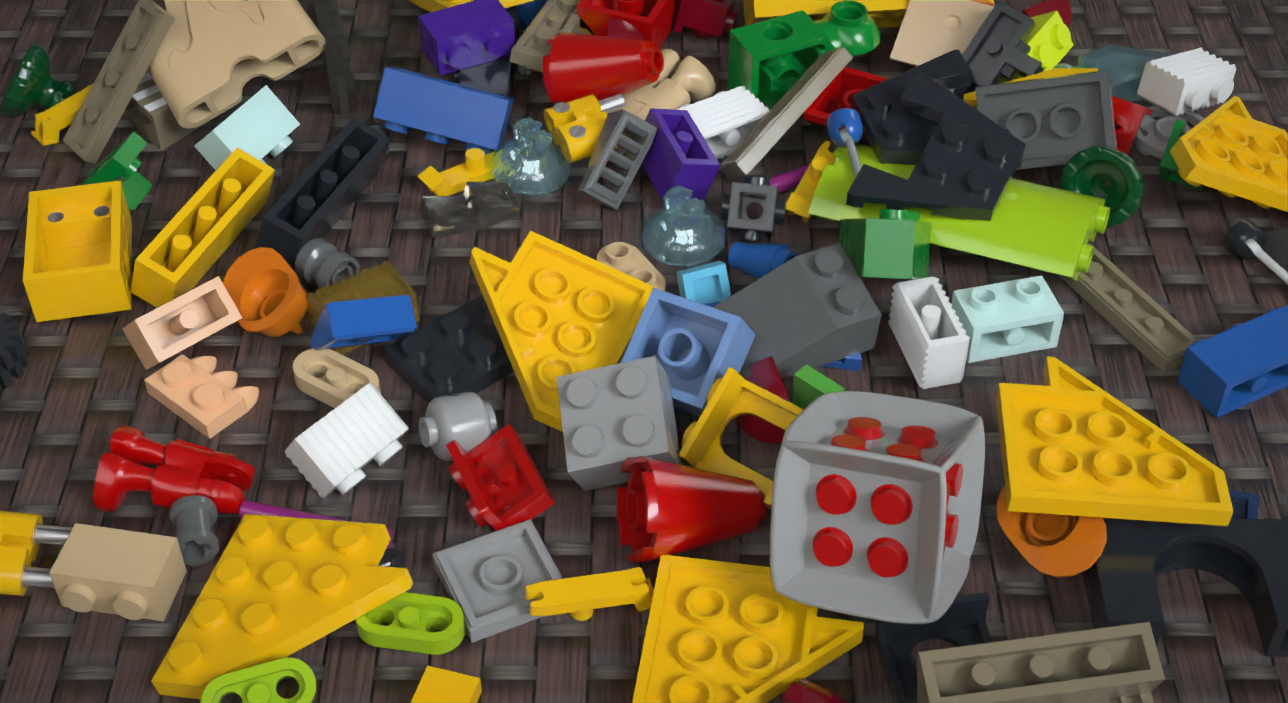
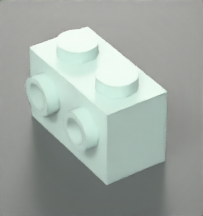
[194,85,300,170]
[951,275,1064,363]

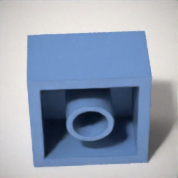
[621,287,755,417]

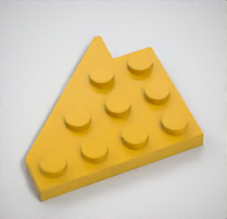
[996,356,1233,526]
[632,555,864,703]

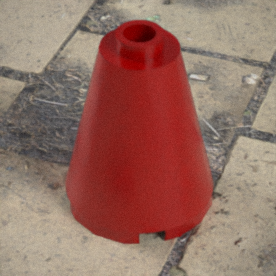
[542,32,664,103]
[616,456,766,563]

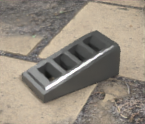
[578,110,657,210]

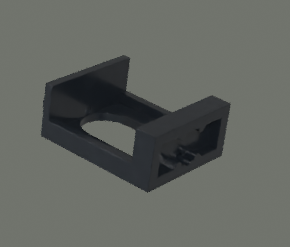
[874,592,992,703]

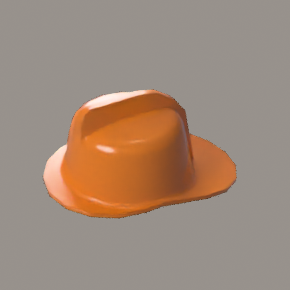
[223,247,309,337]
[996,486,1107,578]

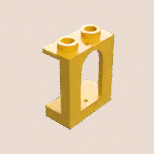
[678,367,803,510]

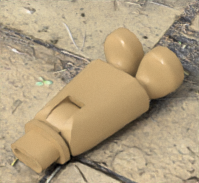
[614,49,716,155]

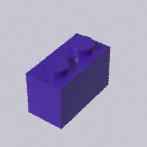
[418,0,515,76]
[641,108,720,206]

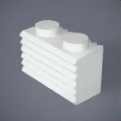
[1137,48,1236,117]
[677,85,769,159]
[888,277,970,389]
[285,382,409,498]

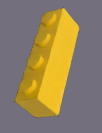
[130,147,275,308]

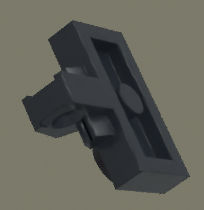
[962,0,1044,87]

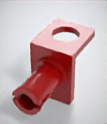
[1112,96,1153,156]

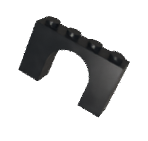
[1082,518,1288,657]

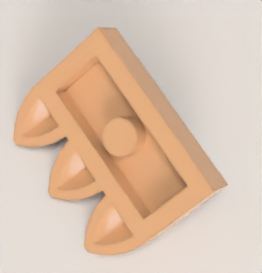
[144,354,259,439]

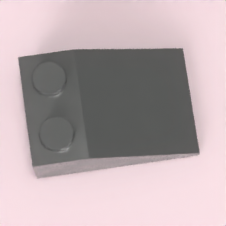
[713,243,881,379]

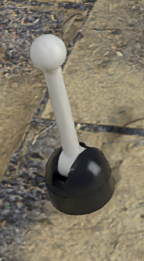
[1223,219,1288,285]

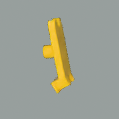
[31,84,93,146]
[786,141,836,222]
[417,148,518,201]
[525,567,654,621]

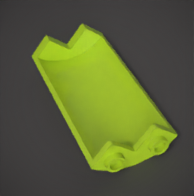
[808,142,1110,282]

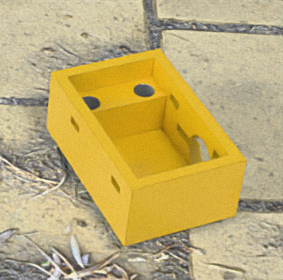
[23,180,132,322]

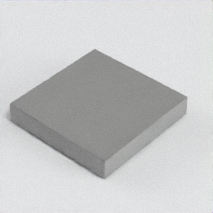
[432,519,563,643]

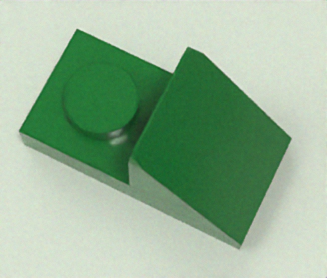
[81,131,152,211]

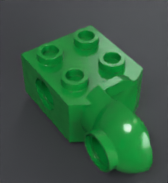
[728,0,881,111]

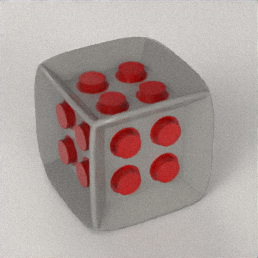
[770,391,985,624]

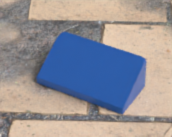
[310,295,417,350]

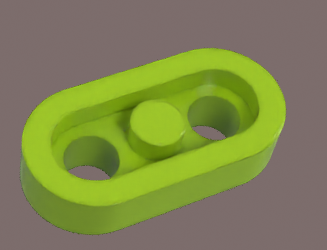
[355,592,465,655]
[201,657,316,703]

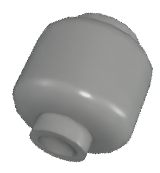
[419,392,497,461]

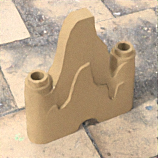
[148,0,326,129]

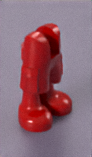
[93,425,255,514]

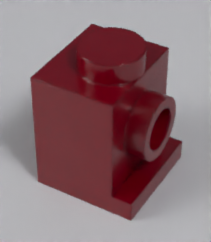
[674,0,738,38]

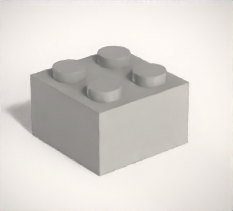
[557,356,682,491]

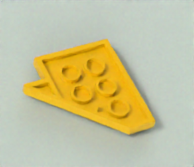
[1170,96,1288,213]
[469,230,658,432]
[151,514,413,699]

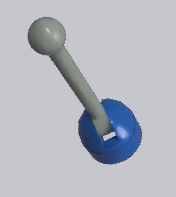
[826,108,863,178]

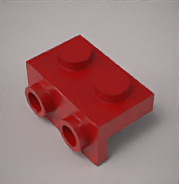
[446,424,555,531]

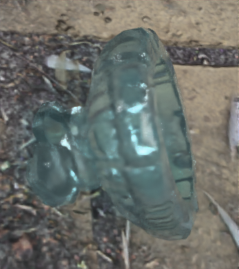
[491,117,571,196]
[642,186,726,267]

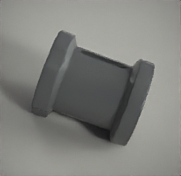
[169,495,220,566]

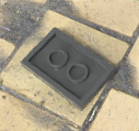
[975,70,1117,170]

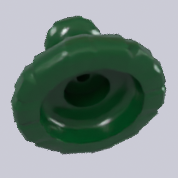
[0,44,73,116]
[1060,145,1144,228]

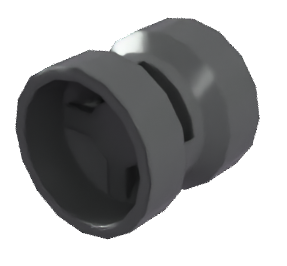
[295,238,360,298]

